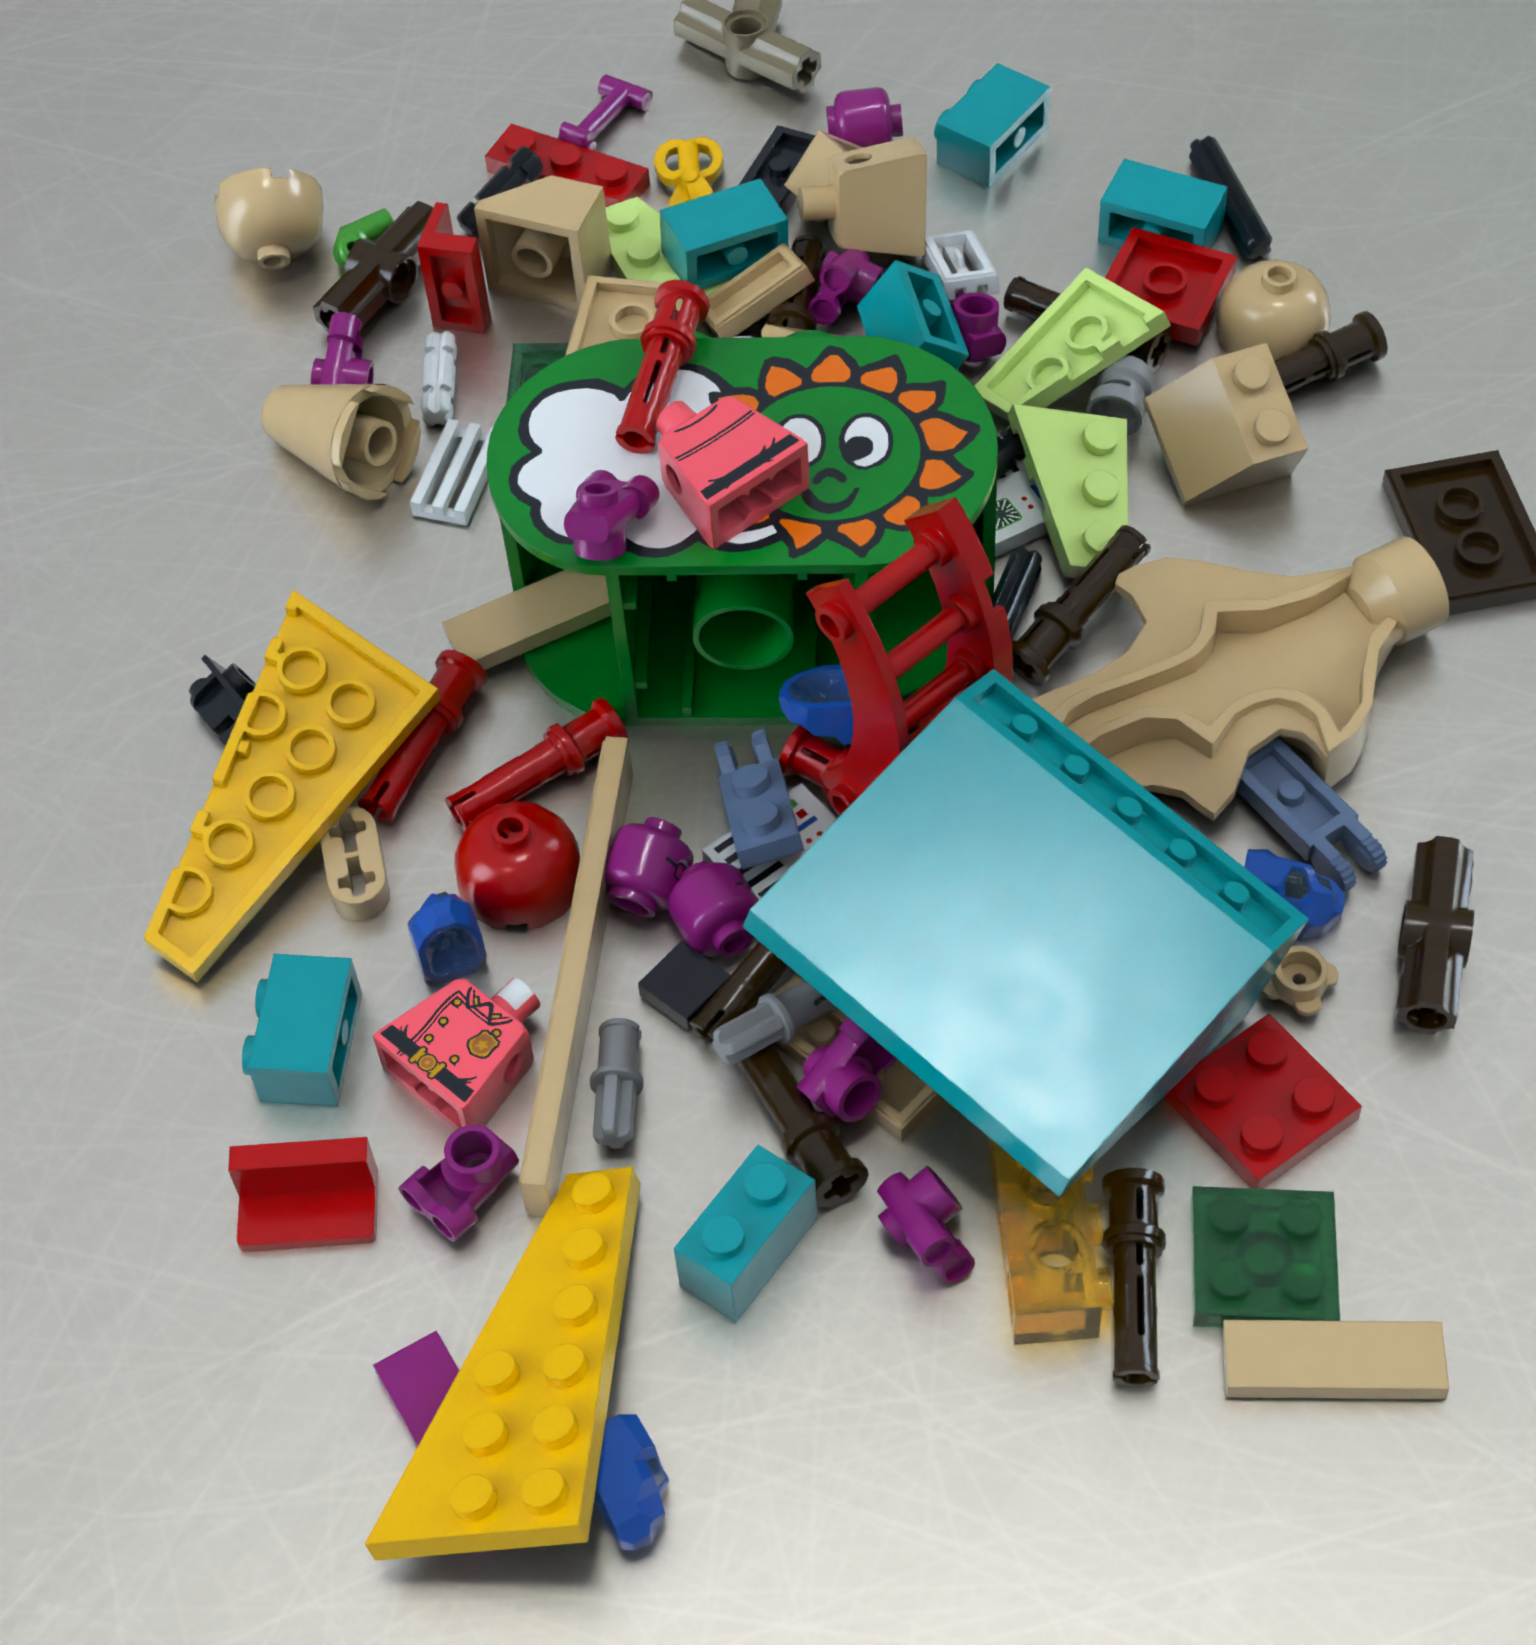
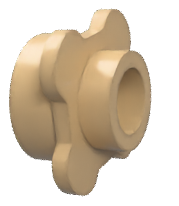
[1262,946,1339,1016]

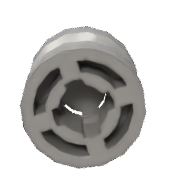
[1086,355,1155,436]

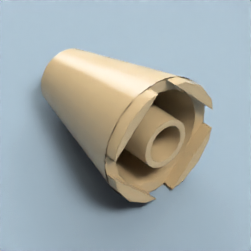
[261,384,421,500]

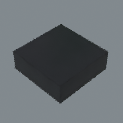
[638,941,731,1031]

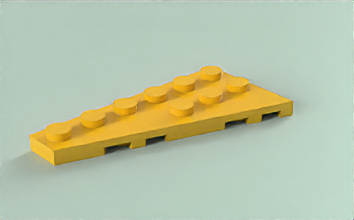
[143,590,440,983]
[364,1166,641,1561]

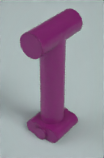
[558,74,653,150]

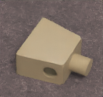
[798,137,927,256]

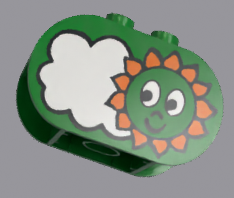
[486,330,998,726]

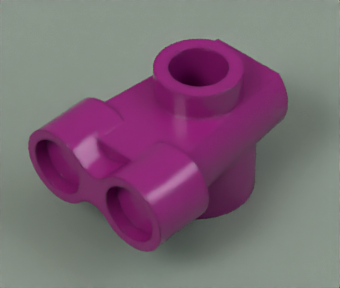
[808,249,884,325]
[949,289,1007,362]
[310,312,374,384]
[564,470,660,560]
[796,1017,897,1122]
[398,1125,519,1242]
[877,1165,975,1284]

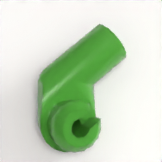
[333,208,394,268]

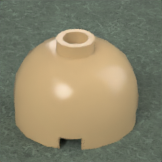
[214,167,324,270]
[1216,259,1331,361]

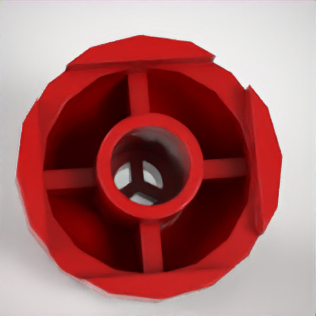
[454,801,580,931]

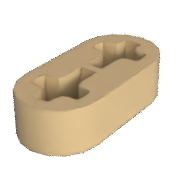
[320,806,390,921]

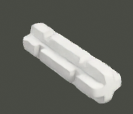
[420,331,457,426]

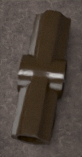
[313,201,433,333]
[1396,836,1474,1035]

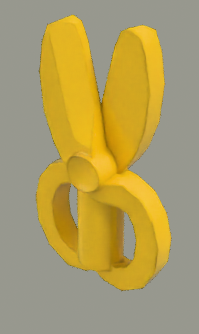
[654,136,724,207]

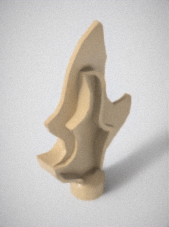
[1032,536,1449,821]

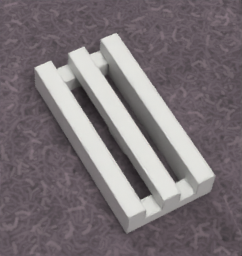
[921,230,999,300]
[410,418,493,526]

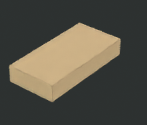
[703,243,815,338]

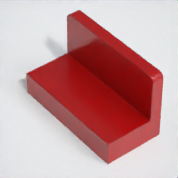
[417,202,492,334]
[228,1137,378,1252]

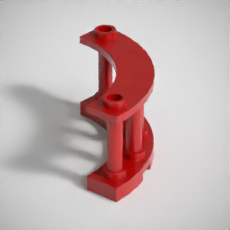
[806,497,1013,816]

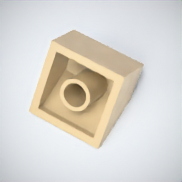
[474,175,613,310]
[1143,343,1309,506]

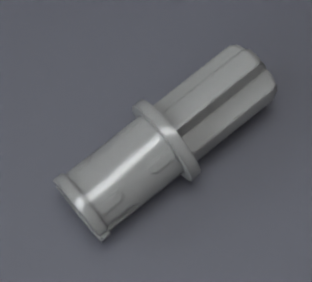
[712,980,838,1065]
[590,1018,644,1149]

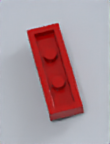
[485,123,650,208]

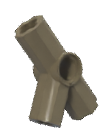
[673,0,821,94]

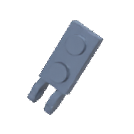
[714,728,805,870]
[1236,737,1388,893]

